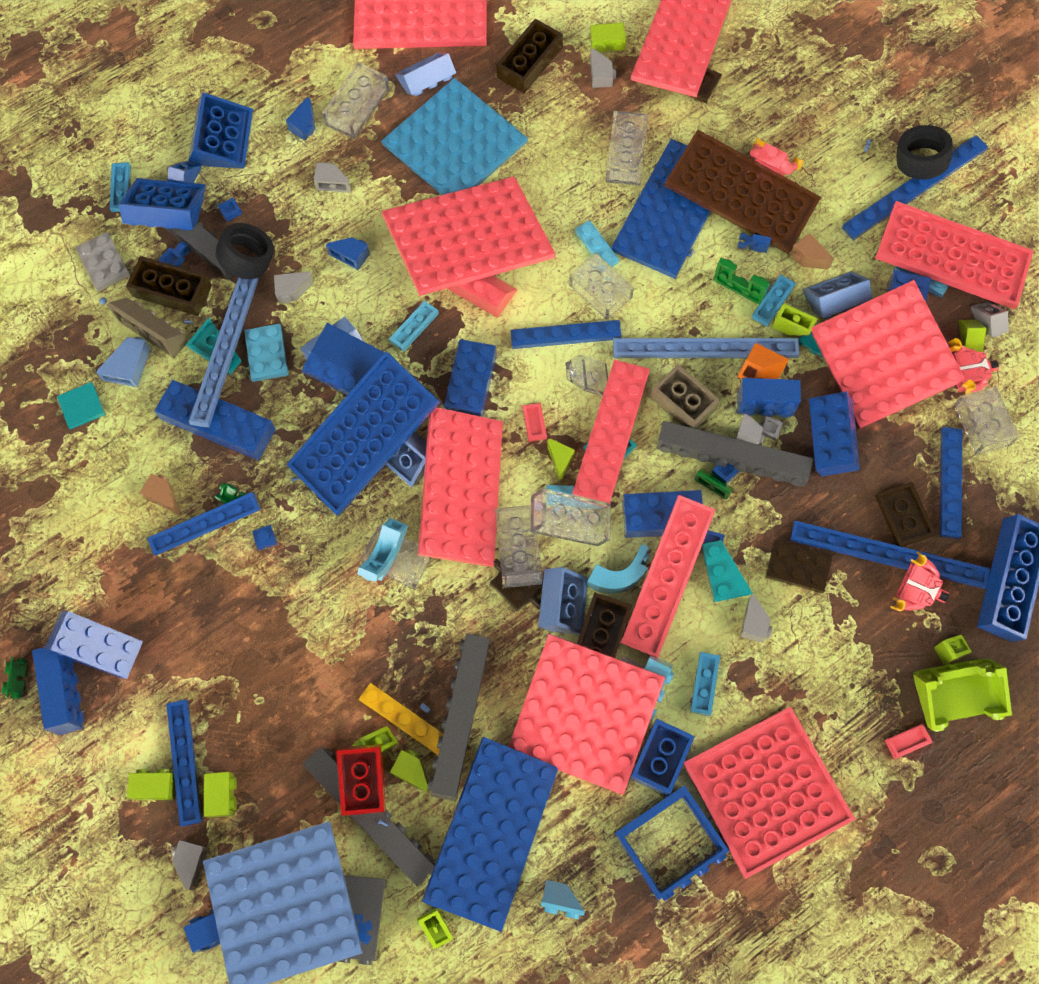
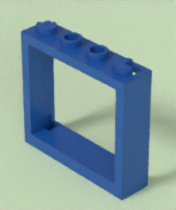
[614,785,729,901]

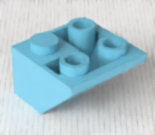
[541,880,585,919]

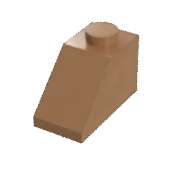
[790,234,834,269]
[140,474,179,514]

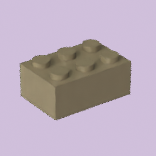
[651,364,720,429]

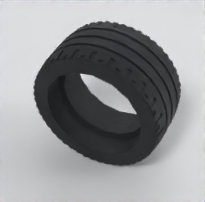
[896,125,953,180]
[215,223,274,279]

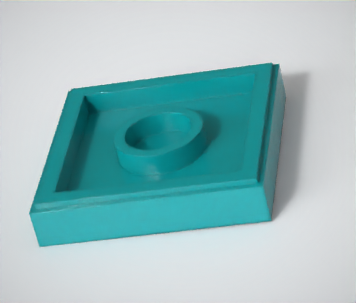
[57,382,106,430]

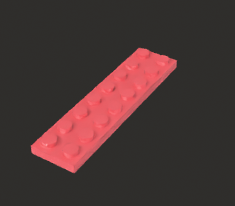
[572,360,650,506]
[620,495,715,658]

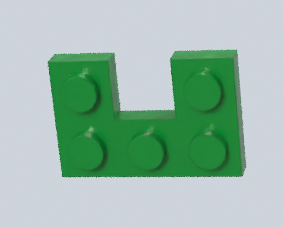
[713,257,770,305]

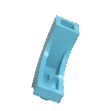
[357,518,408,582]
[587,544,650,594]

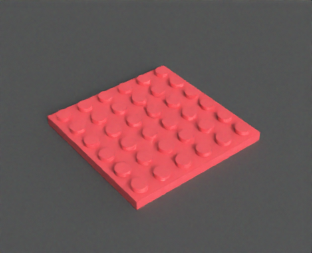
[811,280,966,429]
[508,634,665,795]
[683,707,856,879]

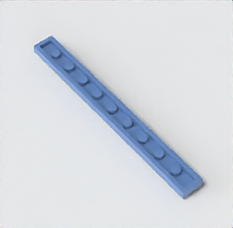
[189,278,259,428]
[613,338,799,358]

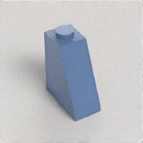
[97,337,151,387]

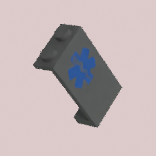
[337,875,387,965]

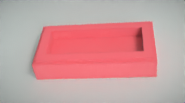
[522,403,547,442]
[885,723,933,759]

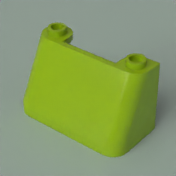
[913,658,1012,731]

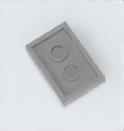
[75,232,130,291]

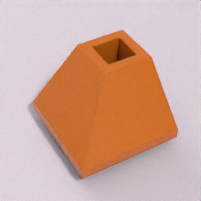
[737,342,789,379]

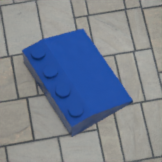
[188,92,253,169]
[119,178,206,230]
[302,323,385,395]

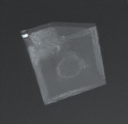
[565,355,608,397]

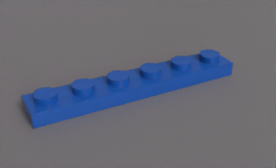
[511,320,622,349]
[939,427,962,539]
[147,492,261,556]
[166,700,203,827]

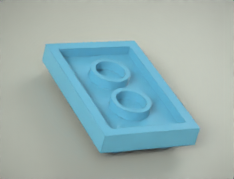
[244,324,289,382]

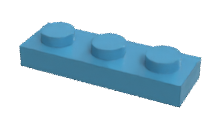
[110,162,131,212]
[752,274,796,327]
[690,652,720,716]

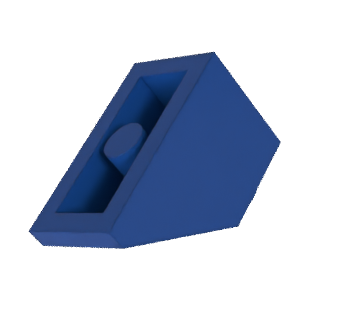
[286,97,315,141]
[167,161,201,183]
[326,237,370,270]

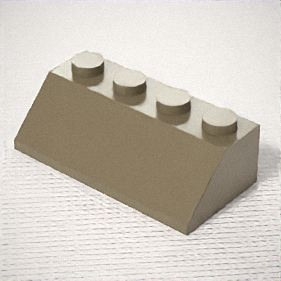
[107,298,188,358]

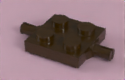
[490,557,543,611]

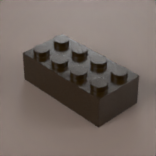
[496,19,563,94]
[126,256,212,316]
[577,592,632,658]

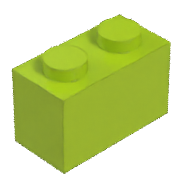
[590,22,626,53]
[127,769,175,800]
[204,772,237,818]

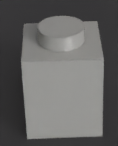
[590,49,616,88]
[314,162,351,193]
[274,271,313,303]
[971,301,1009,337]
[735,414,765,445]
[740,595,772,643]
[172,840,208,890]

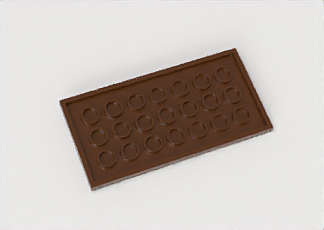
[664,130,821,255]

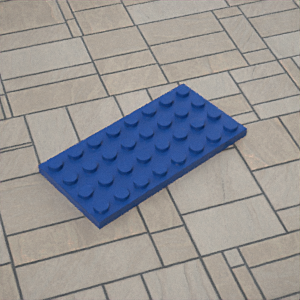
[611,139,711,279]
[286,351,441,516]
[422,737,558,932]

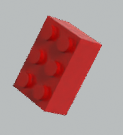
[336,744,386,816]

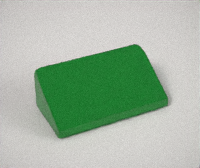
[695,469,734,499]

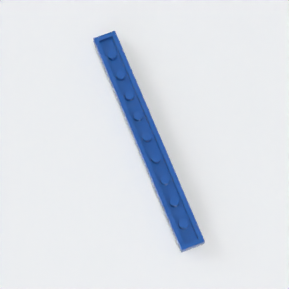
[842,135,988,241]
[790,521,990,589]

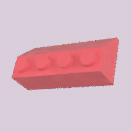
[447,276,517,318]

